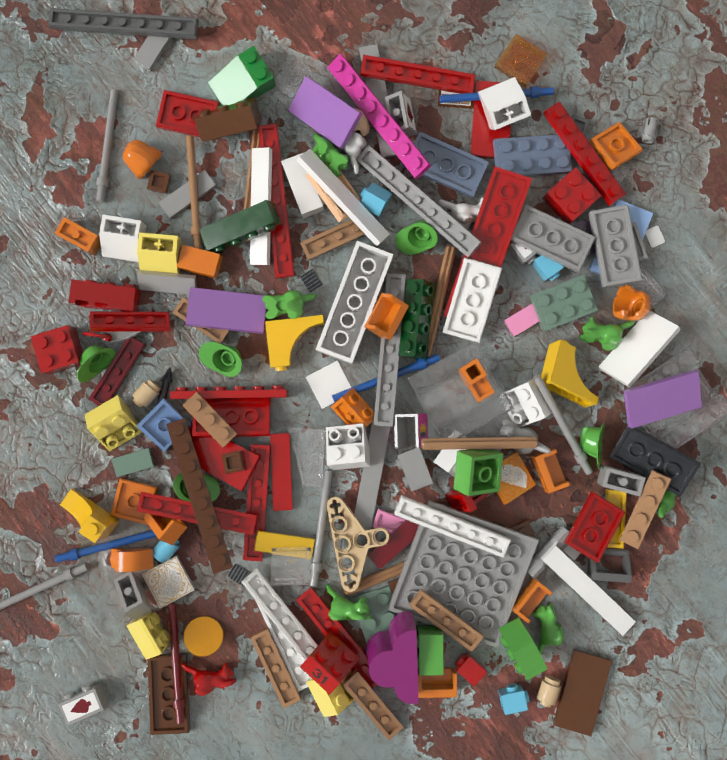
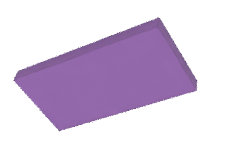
[288,76,363,149]
[185,287,266,334]
[624,370,702,429]

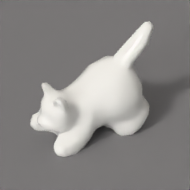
[332,132,367,174]
[439,197,483,230]

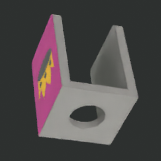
[394,414,428,449]

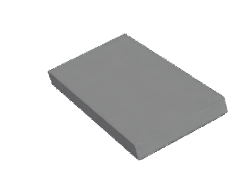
[510,204,596,273]
[588,204,642,288]

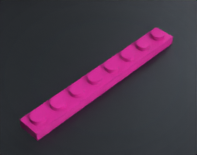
[327,54,432,179]

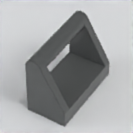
[587,548,632,583]

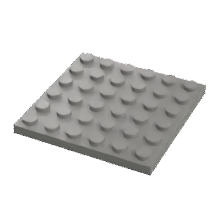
[388,500,539,648]

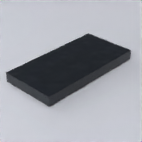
[609,425,701,497]

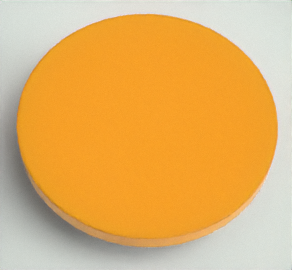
[184,617,223,657]

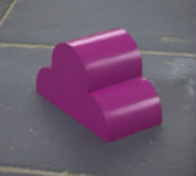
[366,611,419,704]

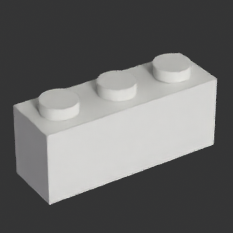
[281,153,325,219]

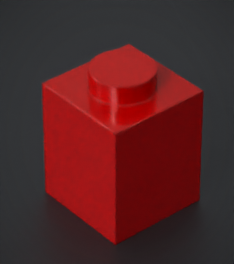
[455,651,487,687]

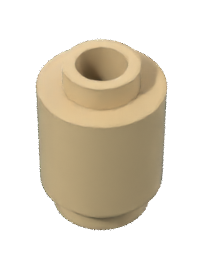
[132,379,161,408]
[537,675,561,707]

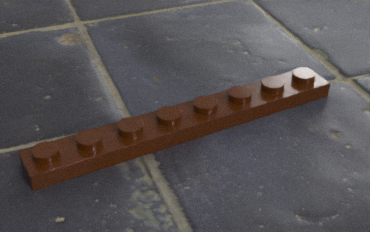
[166,418,233,574]

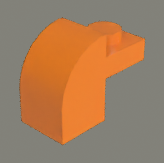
[458,358,495,403]
[110,547,153,572]

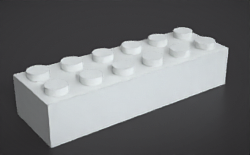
[316,241,393,364]

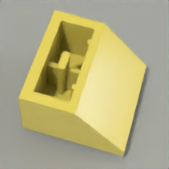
[137,233,183,274]
[85,395,142,452]
[127,611,171,660]
[306,670,354,717]

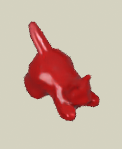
[181,663,236,696]

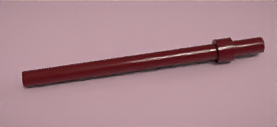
[168,603,185,724]

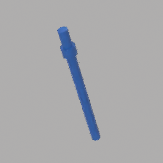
[439,86,554,103]
[332,354,441,402]
[54,530,157,563]

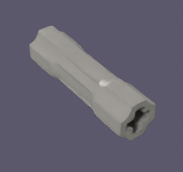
[527,526,569,579]

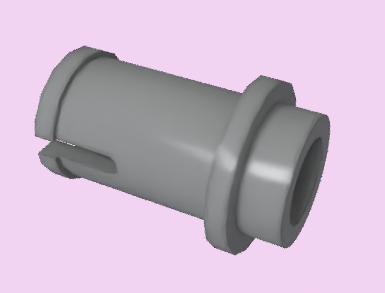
[641,117,659,144]

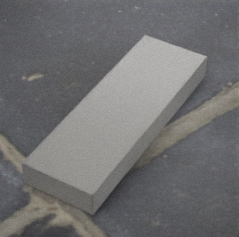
[133,12,172,71]
[159,170,217,219]
[137,270,197,295]

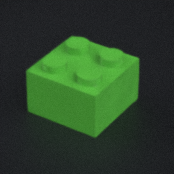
[454,449,503,496]
[498,617,548,680]
[417,625,443,675]

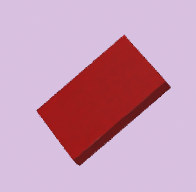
[156,90,220,138]
[564,492,625,563]

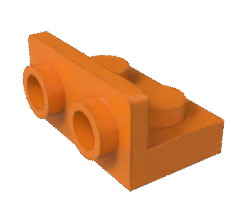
[331,388,374,428]

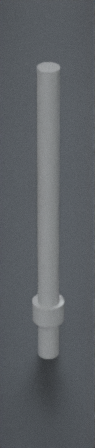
[96,89,118,202]
[533,374,593,475]
[310,470,333,587]
[0,563,89,610]

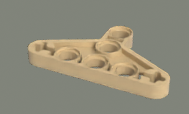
[327,496,390,592]

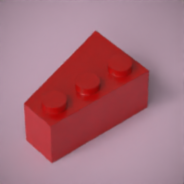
[69,279,140,312]

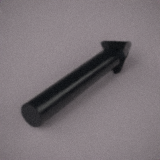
[157,367,172,404]

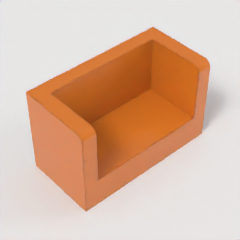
[54,217,101,256]
[177,245,223,279]
[364,293,409,340]
[531,448,570,494]
[143,513,187,545]
[512,577,553,624]
[418,668,457,698]

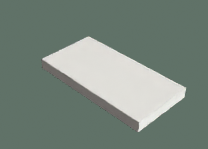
[443,258,502,343]
[599,311,681,388]

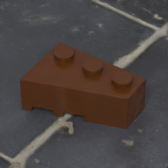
[194,97,262,142]

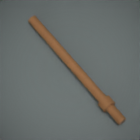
[186,136,202,249]

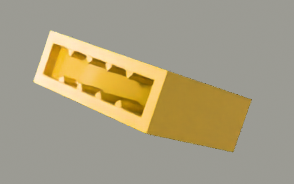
[265,315,324,371]
[541,340,599,408]
[60,489,120,543]

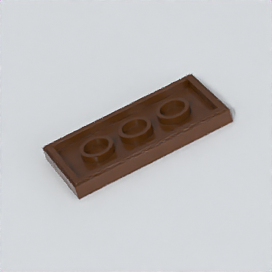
[553,649,612,737]
[147,653,190,735]

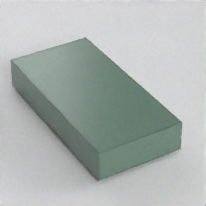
[112,448,155,477]

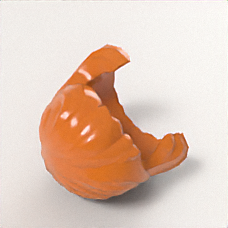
[122,140,162,180]
[612,284,651,321]

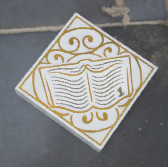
[142,555,195,609]

